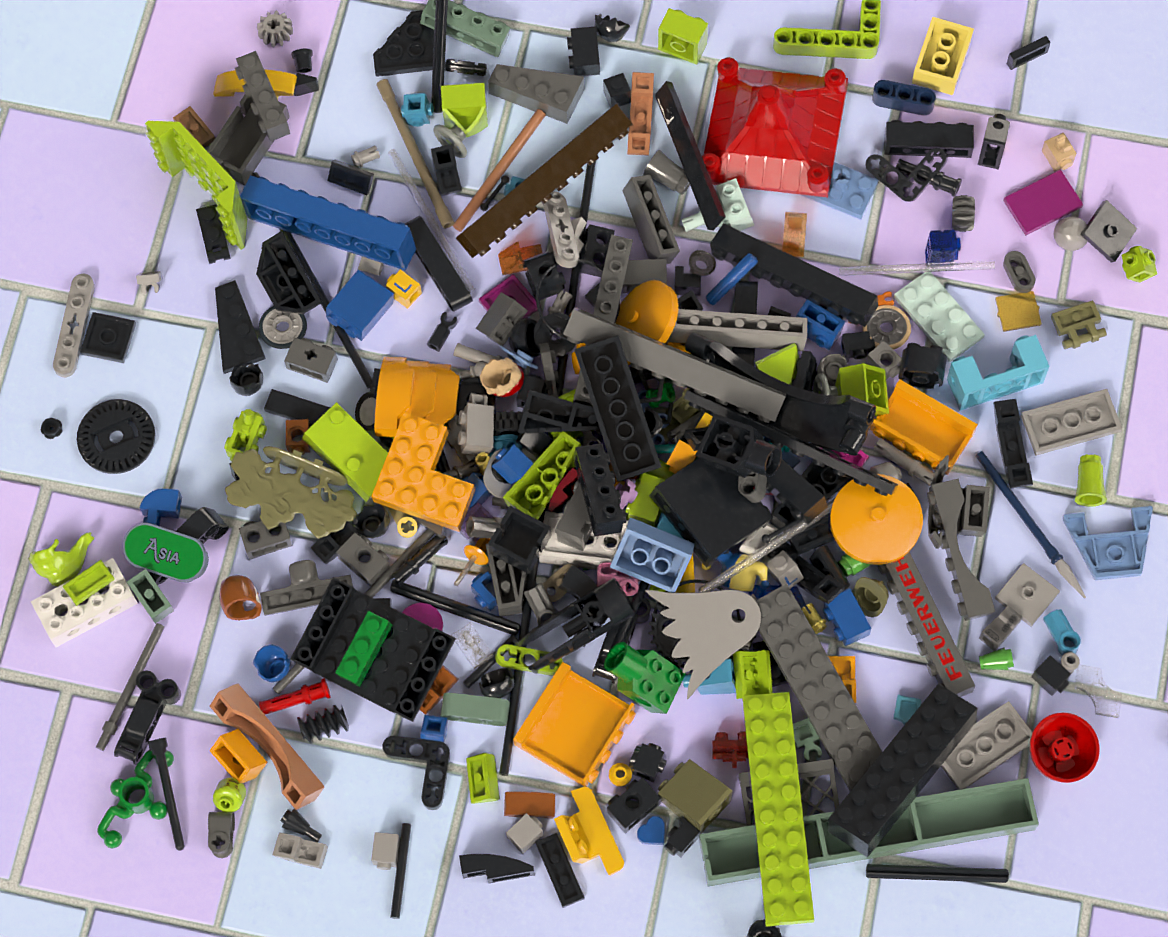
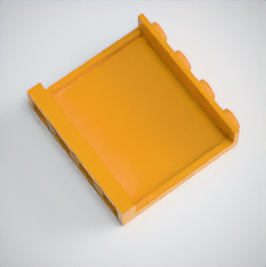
[513,662,636,787]

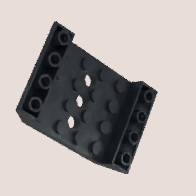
[290,577,456,722]

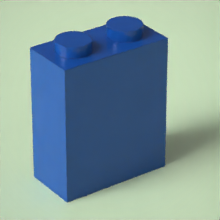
[326,270,394,341]

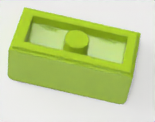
[466,753,500,804]

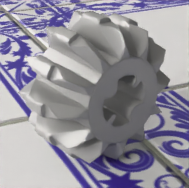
[257,10,293,48]

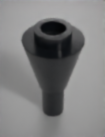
[280,808,322,842]

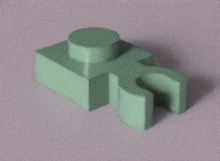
[793,718,822,762]

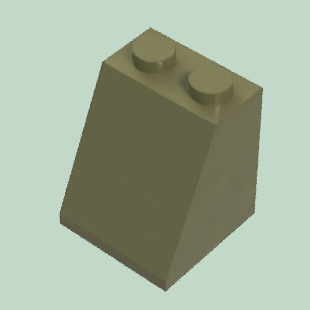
[657,759,733,834]

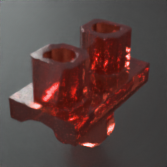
[712,731,748,768]

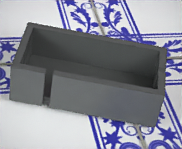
[207,95,290,186]

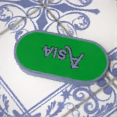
[123,523,209,583]

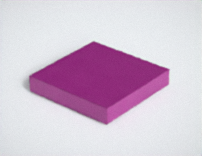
[479,274,541,318]

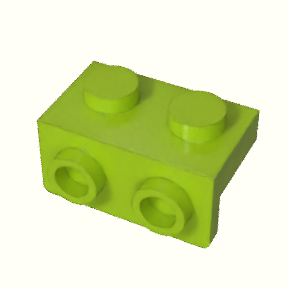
[733,650,773,699]

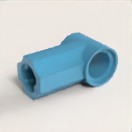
[1043,609,1081,656]

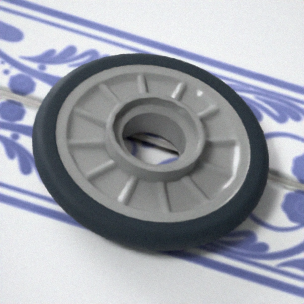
[258,306,307,349]

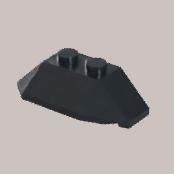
[256,231,323,314]

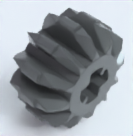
[952,195,975,232]

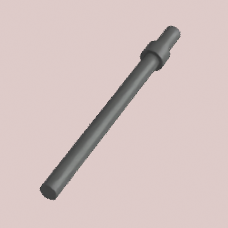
[96,623,165,751]

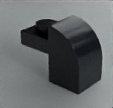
[431,144,462,196]

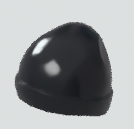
[509,318,541,357]

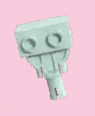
[681,178,754,232]

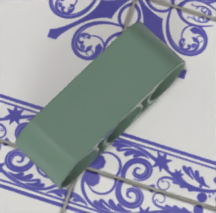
[440,693,510,726]

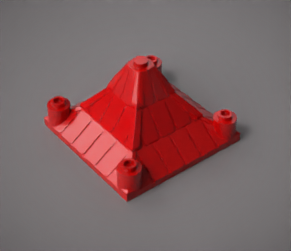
[702,57,848,198]

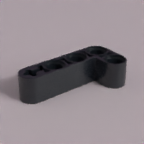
[148,507,229,585]

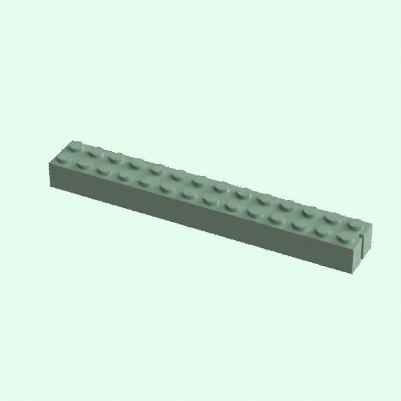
[699,778,1039,887]

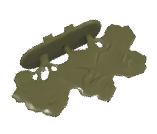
[225,446,358,539]

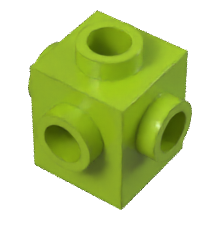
[1121,246,1158,283]

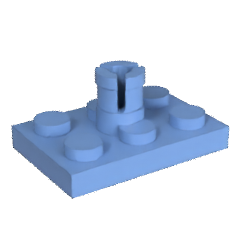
[801,162,879,219]

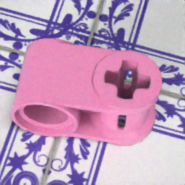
[597,562,640,596]

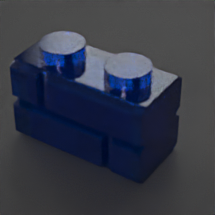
[925,230,961,269]

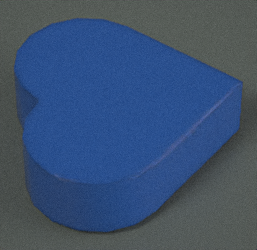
[637,816,665,845]

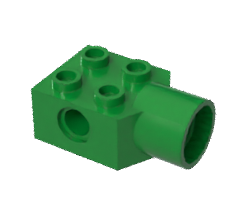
[604,642,686,714]

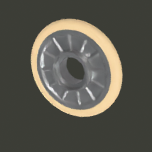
[862,305,911,350]

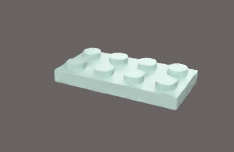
[893,270,985,363]

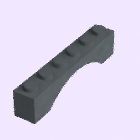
[927,478,995,621]

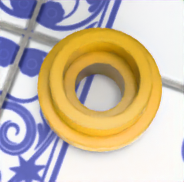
[609,763,632,787]

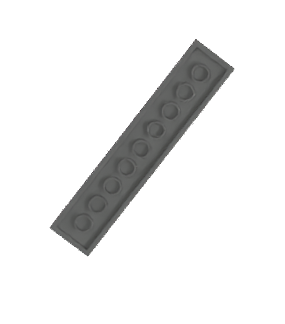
[756,584,882,791]

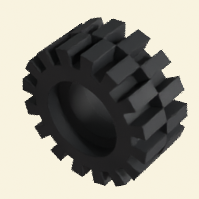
[493,410,522,436]

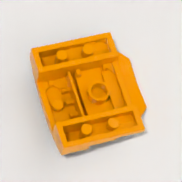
[374,357,460,437]

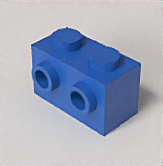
[796,299,846,351]
[823,589,872,646]

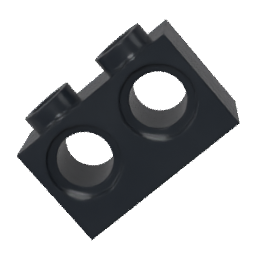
[578,224,615,277]

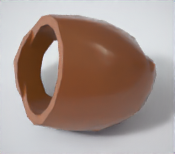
[219,575,262,621]

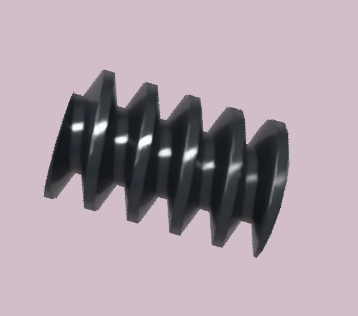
[297,704,349,744]

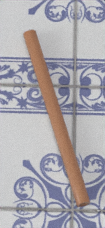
[453,109,546,232]

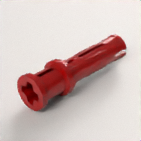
[259,678,331,715]

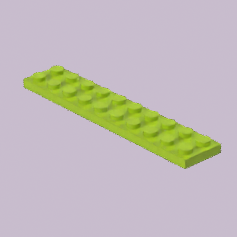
[742,692,815,926]

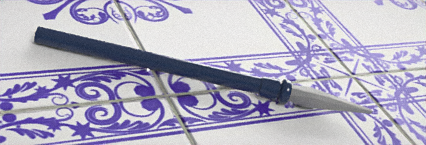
[975,451,1086,599]

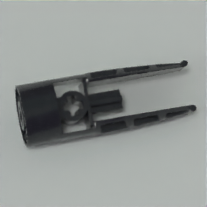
[513,577,636,674]

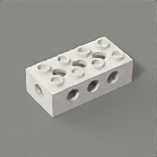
[539,511,628,570]
[30,558,138,648]

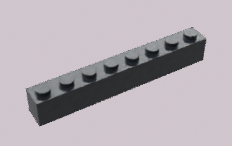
[710,223,878,327]

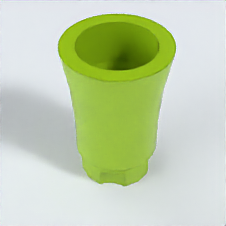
[1075,454,1107,507]

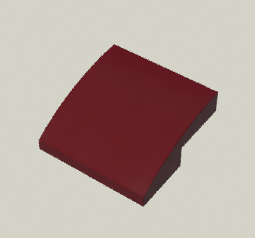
[548,468,578,512]

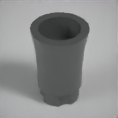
[643,150,690,195]

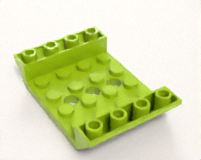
[145,120,248,250]

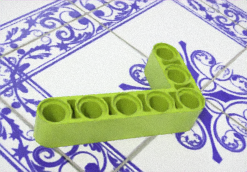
[773,0,881,59]

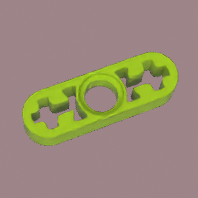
[495,644,563,676]

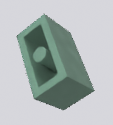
[127,569,174,624]

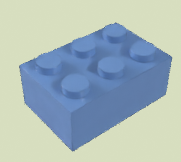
[610,517,694,593]

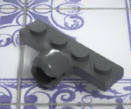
[260,560,353,616]

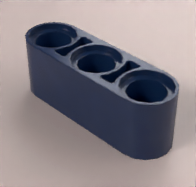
[872,80,936,116]

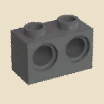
[239,521,293,560]

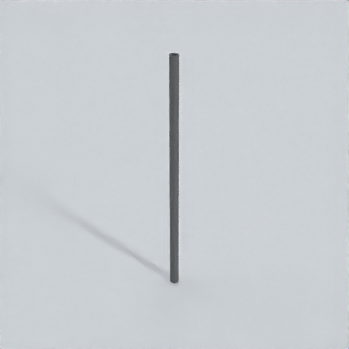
[272,528,435,695]

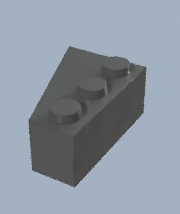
[555,479,592,551]
[486,544,528,617]

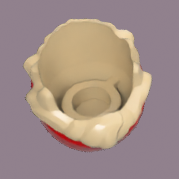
[480,357,524,397]

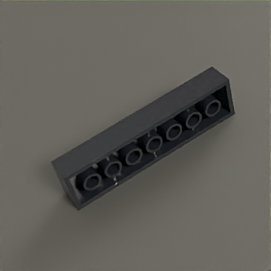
[828,683,978,858]

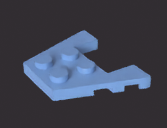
[1062,506,1153,580]

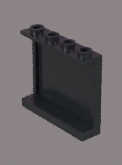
[649,458,773,568]

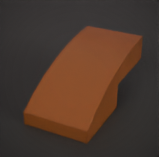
[420,665,459,715]
[504,792,555,819]

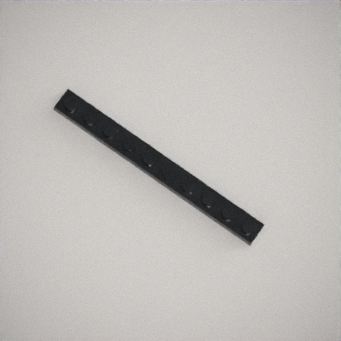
[684,389,898,496]

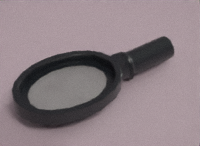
[355,368,380,431]

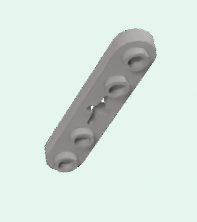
[543,191,579,268]
[53,273,95,378]

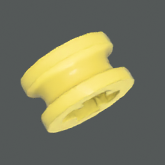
[397,517,418,538]

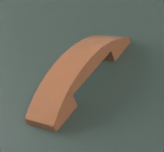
[627,72,654,156]

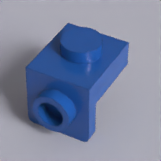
[471,571,497,611]

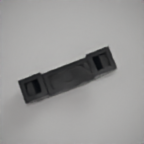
[993,399,1033,488]
[766,539,845,604]

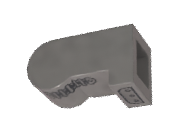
[979,606,1022,651]

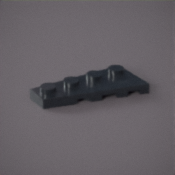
[215,280,266,374]

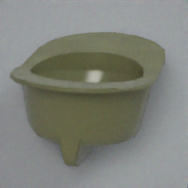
[852,577,889,617]

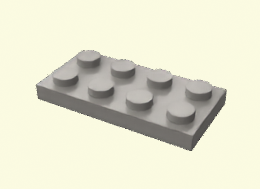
[1020,389,1122,456]
[941,701,1033,790]

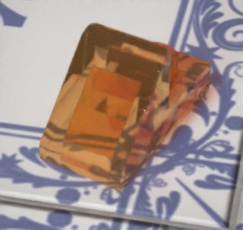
[782,211,807,257]
[498,241,543,275]

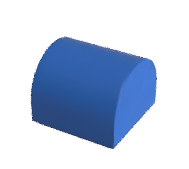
[420,715,448,742]

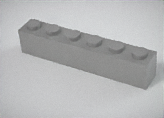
[669,309,807,351]

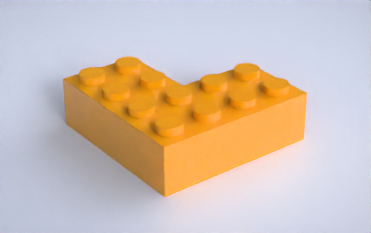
[371,412,475,532]

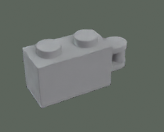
[458,393,494,455]

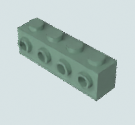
[420,0,511,58]

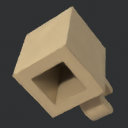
[1042,132,1077,172]

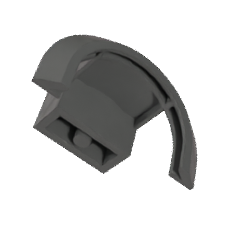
[928,455,990,549]

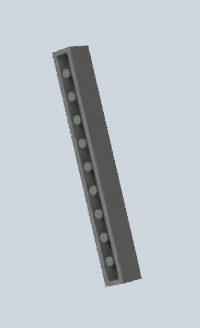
[563,307,786,423]

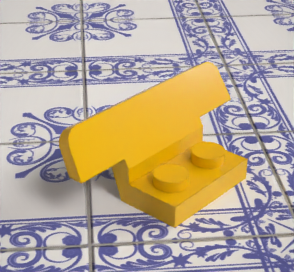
[554,787,624,876]

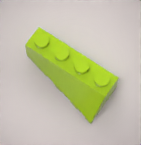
[503,432,581,520]

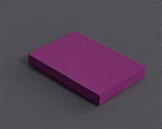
[1003,169,1083,236]

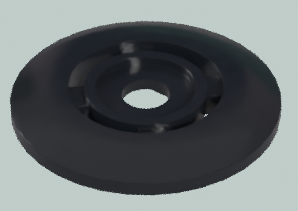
[76,399,156,474]

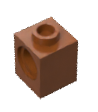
[285,419,311,455]

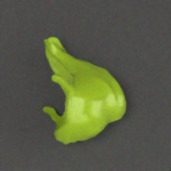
[28,532,94,587]

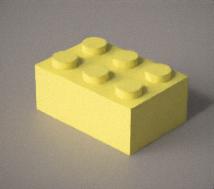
[912,17,974,95]

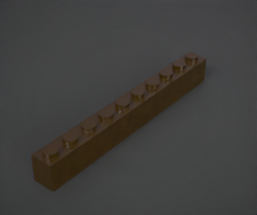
[456,104,633,258]

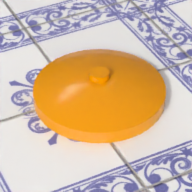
[616,280,678,365]
[830,474,923,565]

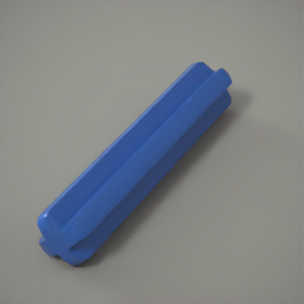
[706,253,758,305]

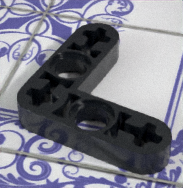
[865,148,948,202]
[382,736,450,810]

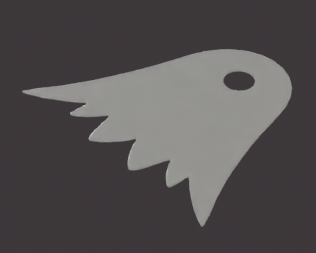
[645,590,761,700]

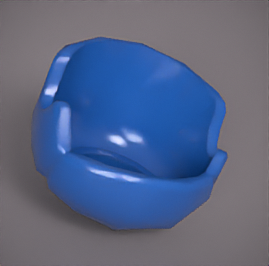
[253,644,291,683]

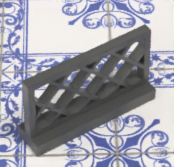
[738,759,840,826]

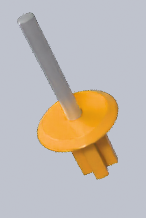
[454,538,490,586]

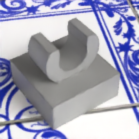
[136,271,162,294]

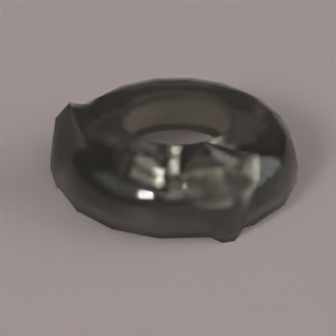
[688,250,716,276]

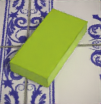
[63,560,115,606]

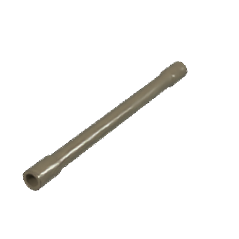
[376,79,455,229]

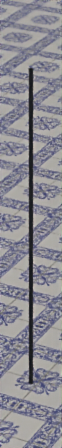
[499,161,596,776]

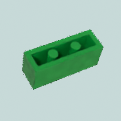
[335,611,393,687]

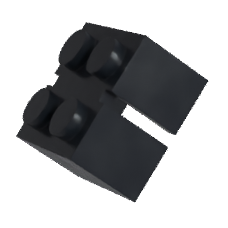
[487,506,552,574]

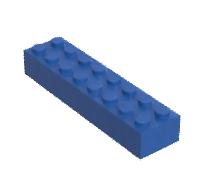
[240,175,416,271]

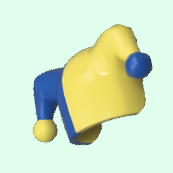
[702,551,770,591]

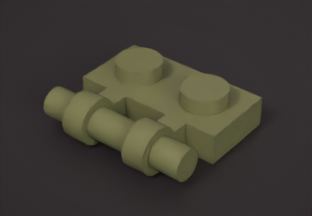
[1051,300,1107,350]

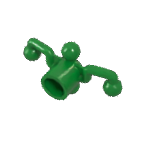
[97,750,174,849]

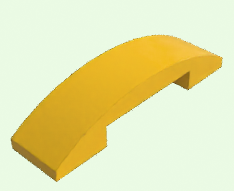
[213,69,297,97]

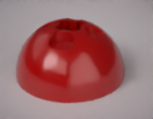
[1029,712,1100,783]

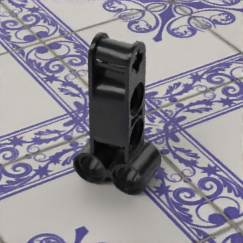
[592,596,651,684]
[114,670,181,765]

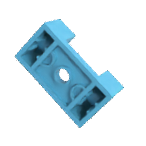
[947,335,1050,411]

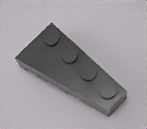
[488,64,585,124]

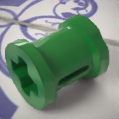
[646,382,676,408]

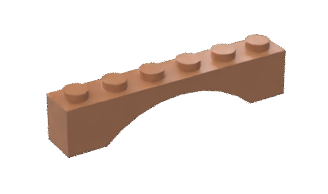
[210,683,325,810]

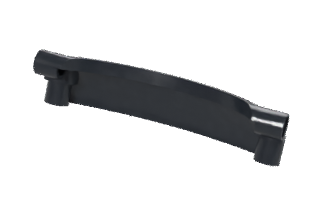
[685,332,876,456]

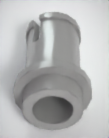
[351,145,380,168]
[1061,652,1080,674]

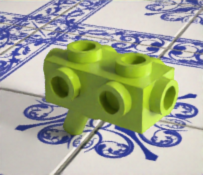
[224,409,267,462]

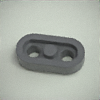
[1003,251,1036,293]

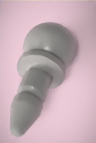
[456,361,486,381]

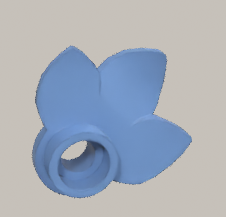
[500,345,539,370]

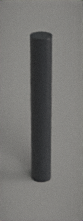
[462,635,518,689]

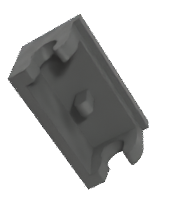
[476,292,528,346]

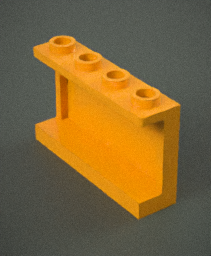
[870,379,978,475]

